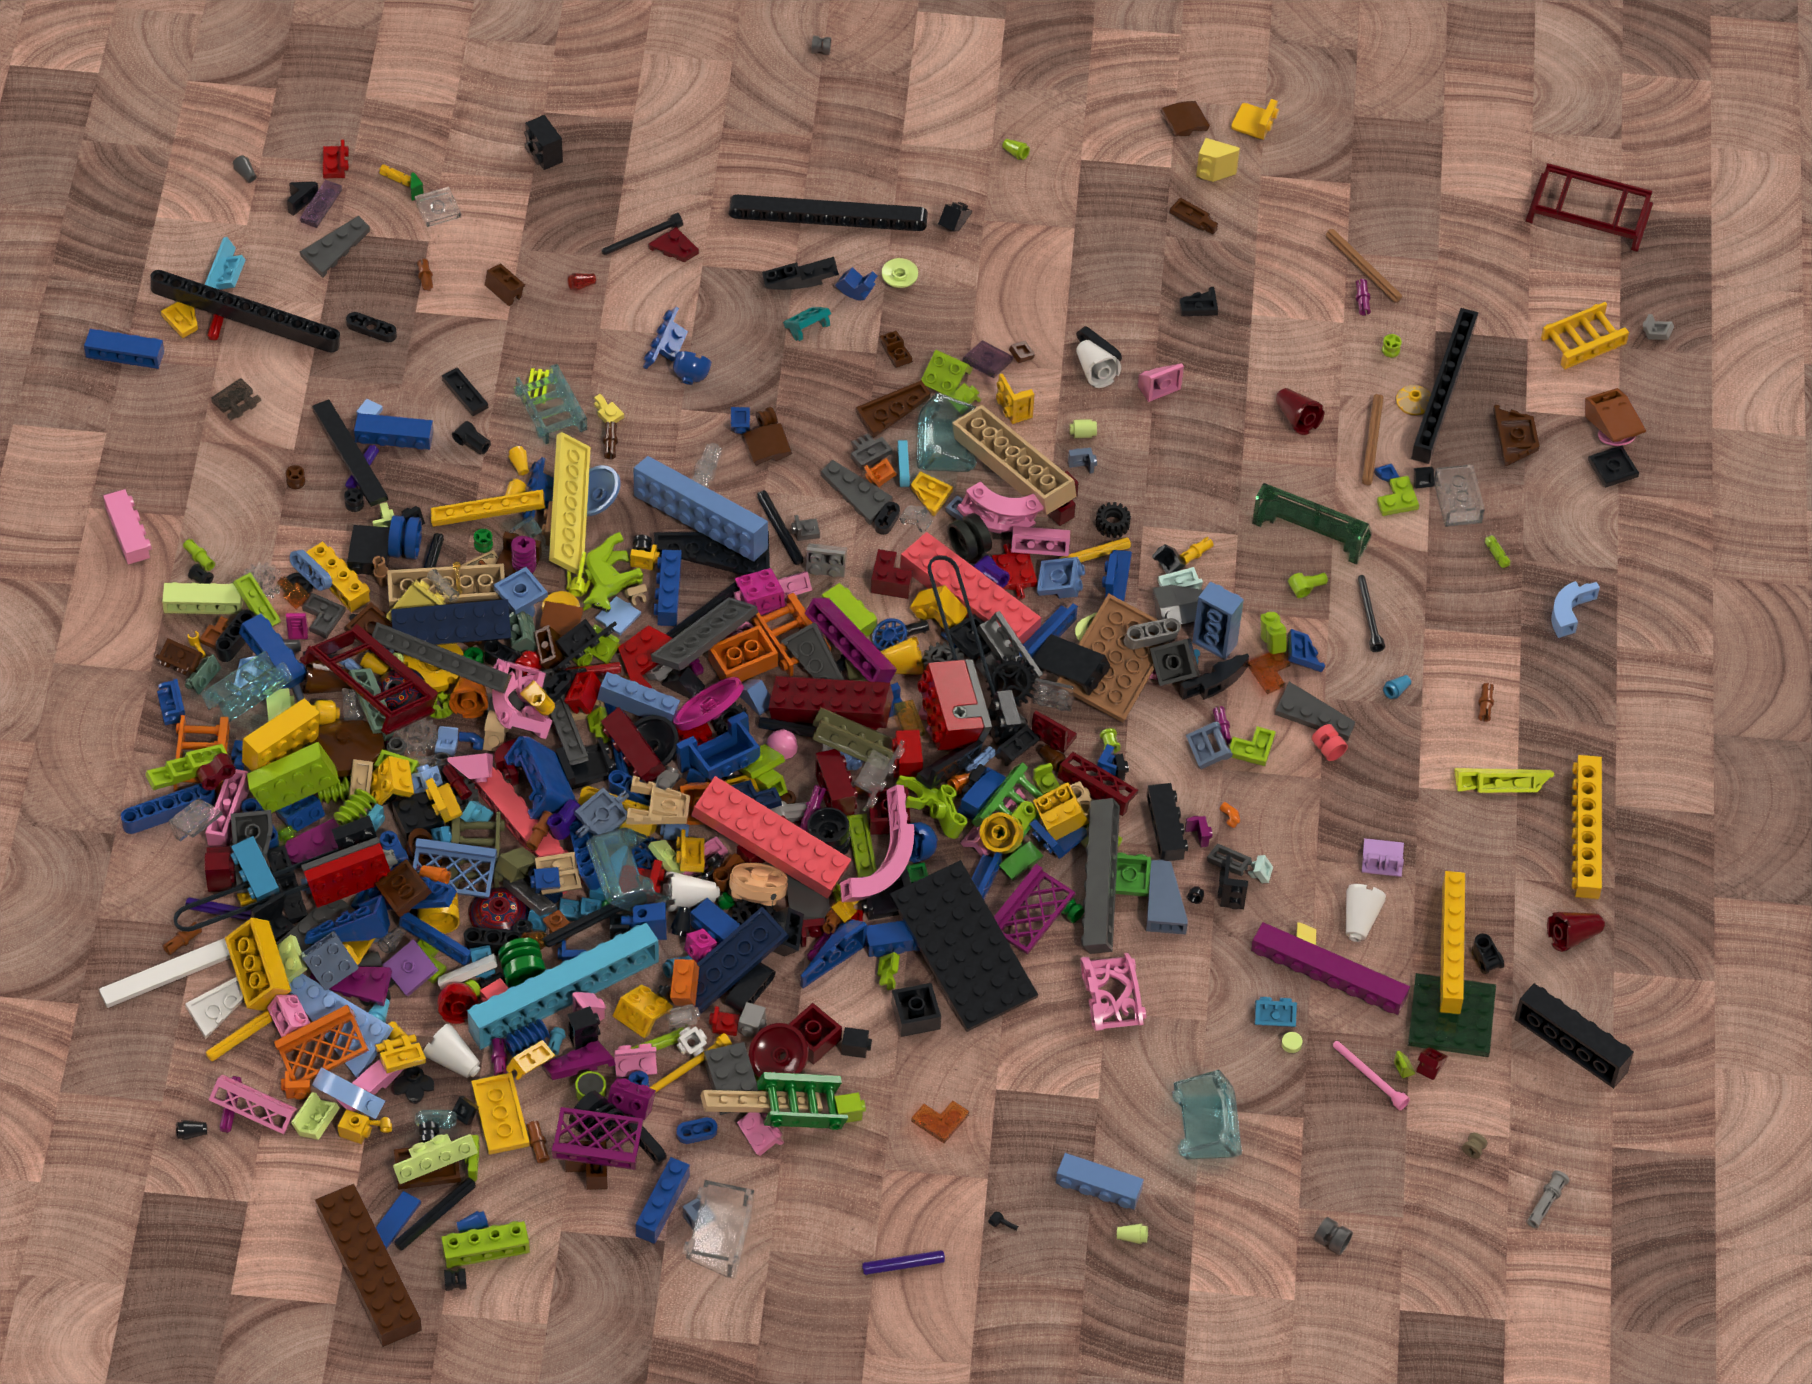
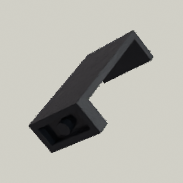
[1032,634,1111,695]

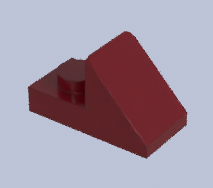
[1416,1047,1448,1080]

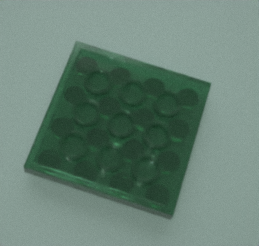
[1408,973,1496,1057]

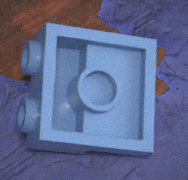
[1037,557,1085,598]

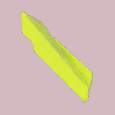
[1455,768,1554,793]

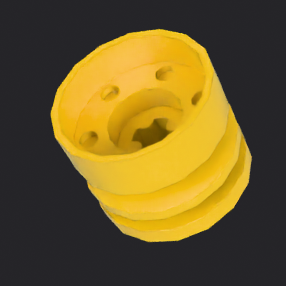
[417,890,460,934]

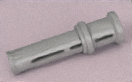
[1527,1170,1570,1228]

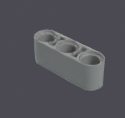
[1124,618,1181,649]

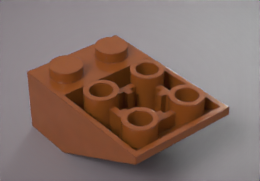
[1585,388,1646,442]

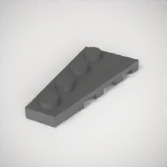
[821,460,893,525]
[781,622,845,680]
[1275,681,1355,741]

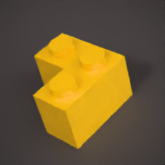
[910,585,968,629]

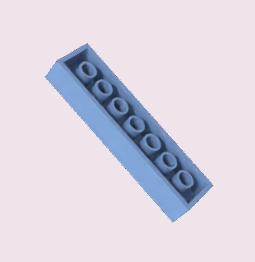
[633,456,768,561]

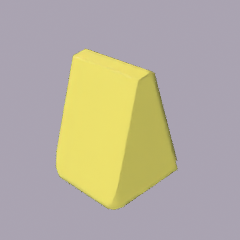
[1296,922,1316,945]

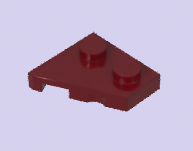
[648,227,699,262]

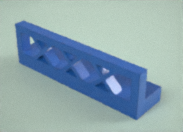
[1019,603,1078,658]
[972,852,1002,899]

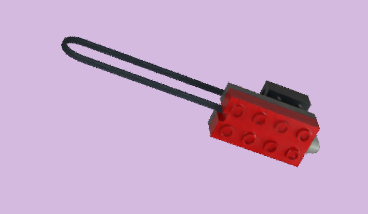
[174,816,398,932]

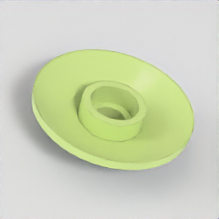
[882,258,918,288]

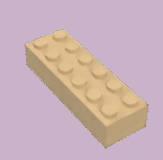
[387,564,505,610]

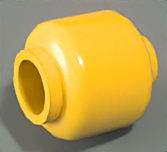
[312,700,340,725]

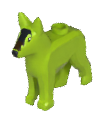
[583,532,643,612]

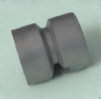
[1314,1217,1353,1255]

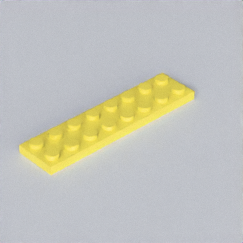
[549,432,591,575]

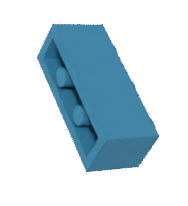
[230,836,280,901]

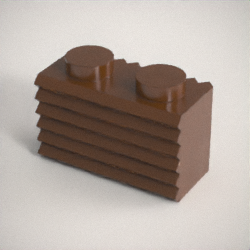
[534,626,565,672]

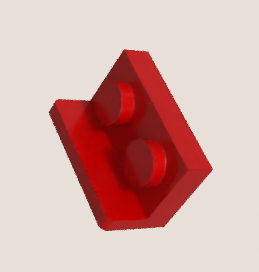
[323,139,349,179]

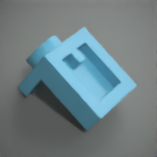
[460,801,493,822]

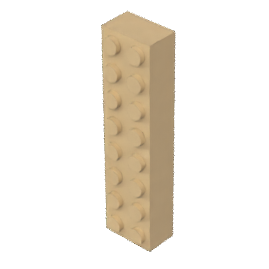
[952,405,1076,515]

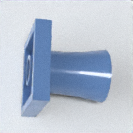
[494,567,548,618]

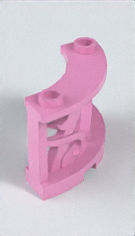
[956,482,1044,533]
[492,659,552,739]
[1080,953,1146,1031]

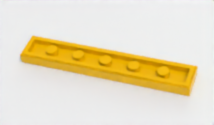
[431,489,545,527]

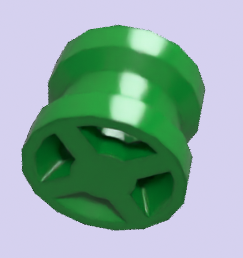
[473,529,493,553]
[464,647,484,664]

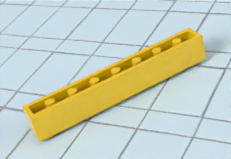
[1440,871,1465,1014]

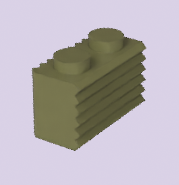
[495,847,538,883]

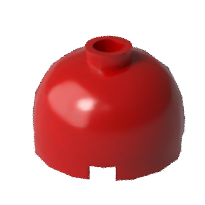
[437,983,479,1024]

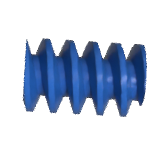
[504,1019,550,1057]

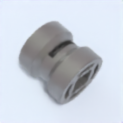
[811,35,831,55]

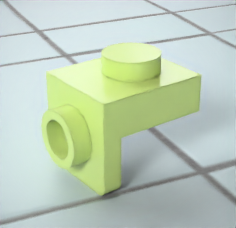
[372,502,394,528]

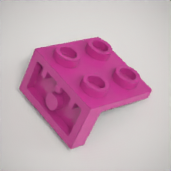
[735,568,785,618]

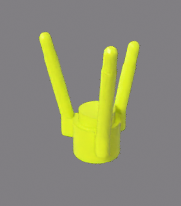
[566,552,591,597]

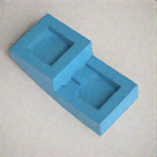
[558,897,602,921]

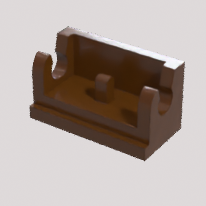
[485,264,525,306]

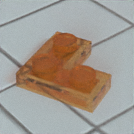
[1248,652,1291,694]
[911,1101,969,1144]

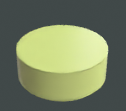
[1281,1032,1303,1053]

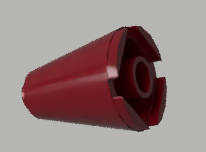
[1276,388,1325,435]
[1547,912,1605,952]

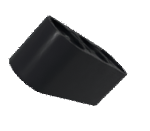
[215,609,255,662]
[464,927,522,956]
[725,962,776,1014]

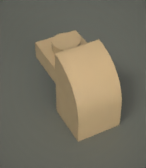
[483,709,509,751]

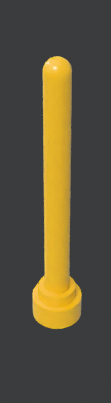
[649,1033,732,1093]

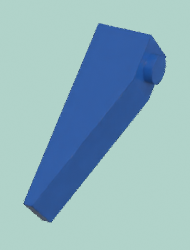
[304,895,390,944]
[800,919,867,988]

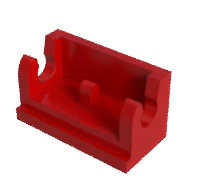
[564,671,602,714]

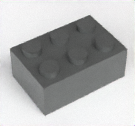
[704,1042,759,1115]

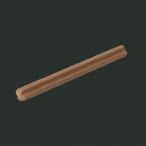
[1325,229,1402,303]
[1362,394,1384,485]

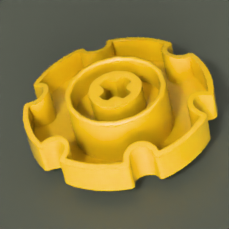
[403,644,464,693]

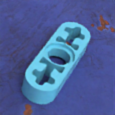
[897,440,910,487]

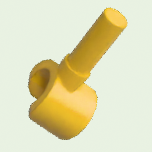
[187,631,206,657]
[369,1117,392,1133]

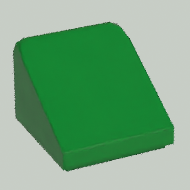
[411,172,424,201]

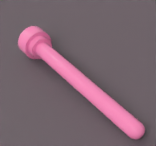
[1333,1041,1410,1111]

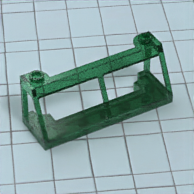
[1252,483,1372,564]

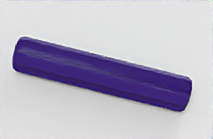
[345,445,379,489]

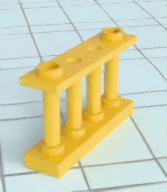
[1541,302,1629,370]

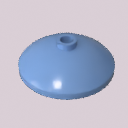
[587,465,620,516]

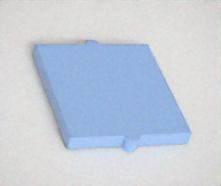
[595,596,641,635]

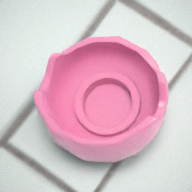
[767,729,798,760]

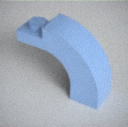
[1551,581,1600,638]
[312,1067,385,1119]

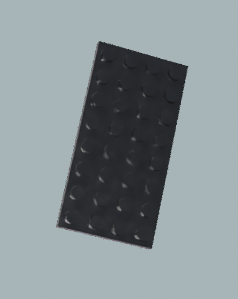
[890,860,1038,1032]

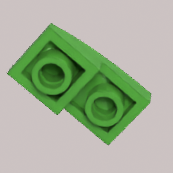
[999,841,1044,881]

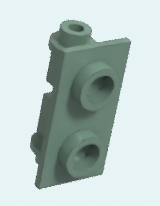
[185,654,221,695]

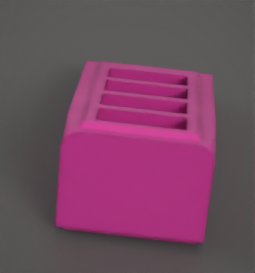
[286,613,308,639]

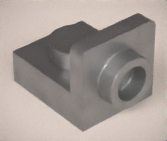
[791,515,820,541]

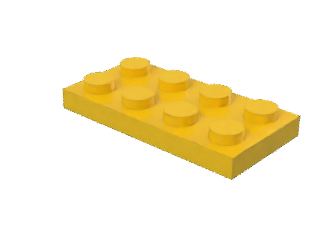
[471,1072,530,1155]

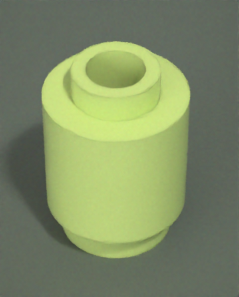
[1069,419,1097,438]

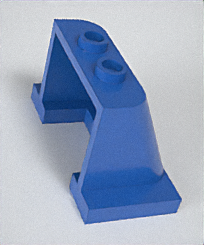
[676,711,760,781]

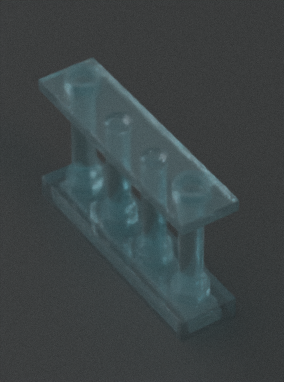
[514,364,587,444]
[201,651,294,722]

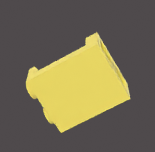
[386,579,446,622]

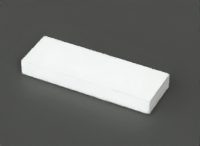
[438,954,497,990]

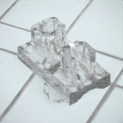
[342,688,364,721]

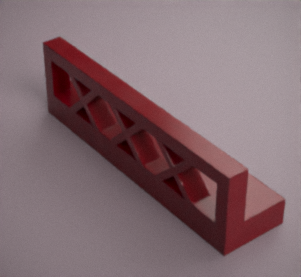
[1057,752,1138,816]

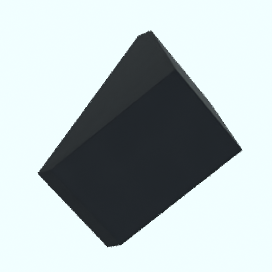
[662,666,705,699]

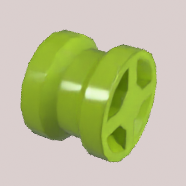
[1382,334,1402,358]

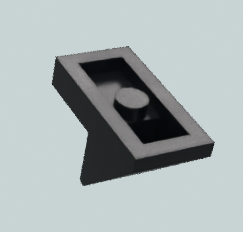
[287,181,319,216]

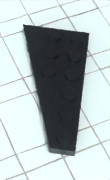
[654,531,770,575]

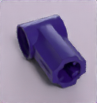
[973,555,1010,588]
[547,799,581,840]

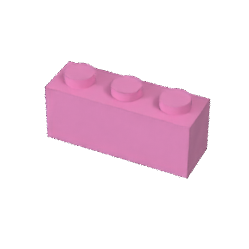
[1011,526,1070,556]

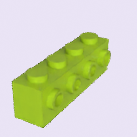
[441,1221,530,1269]

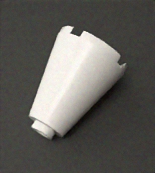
[1076,340,1121,388]
[663,871,720,912]
[1346,884,1386,942]
[423,1024,480,1078]

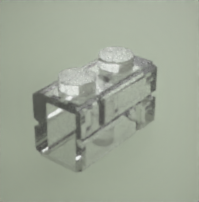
[666,1004,700,1031]

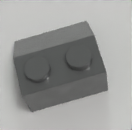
[1150,638,1200,686]

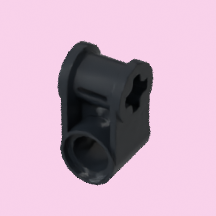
[484,640,521,674]
[1472,933,1504,974]

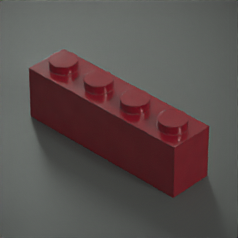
[601,707,666,784]

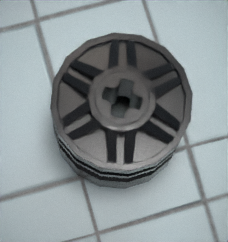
[807,808,851,855]
[569,1090,624,1142]

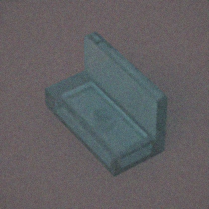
[509,515,542,538]

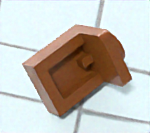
[543,910,570,946]

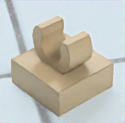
[624,584,647,606]

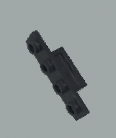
[552,619,617,672]

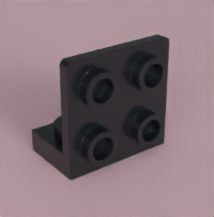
[251,892,295,942]

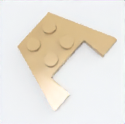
[626,776,690,824]

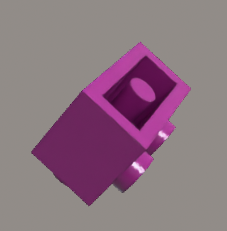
[608,1078,656,1120]

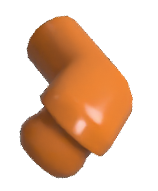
[1220,802,1241,828]

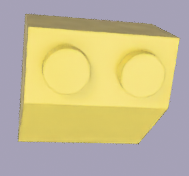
[1196,138,1240,182]

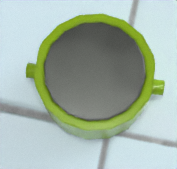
[575,1071,606,1101]

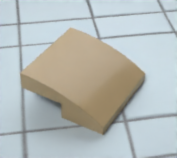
[535,852,582,895]

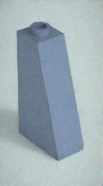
[1146,860,1188,935]

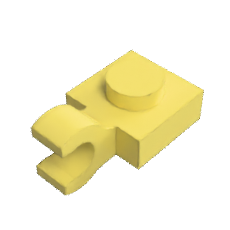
[594,394,624,427]

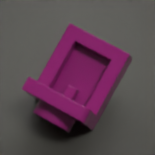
[1185,816,1213,847]

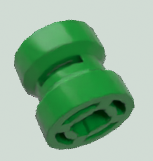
[1057,896,1085,923]

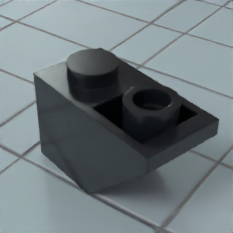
[938,202,973,231]

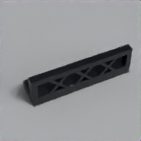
[916,740,983,790]

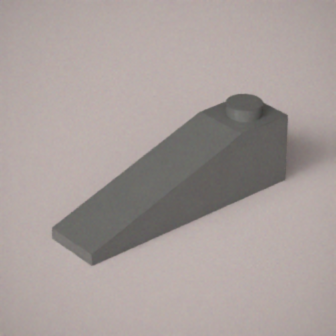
[231,810,273,893]

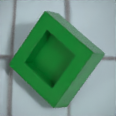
[905,862,928,883]

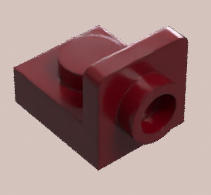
[801,918,825,947]

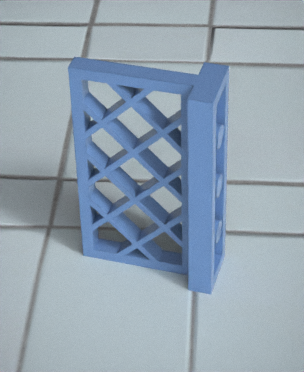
[413,838,498,899]

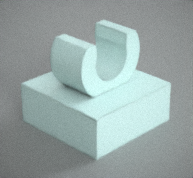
[1248,855,1273,883]

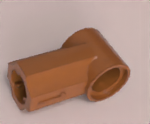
[713,853,745,893]

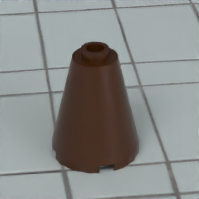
[303,659,358,694]

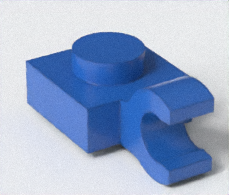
[231,740,245,770]

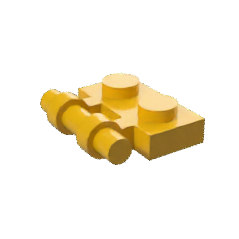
[375,1034,426,1074]

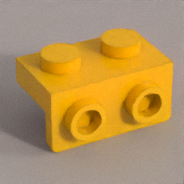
[425,778,463,823]
[676,829,705,872]

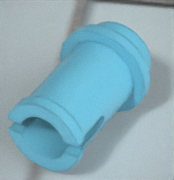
[548,1027,566,1055]

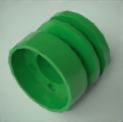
[498,938,546,988]

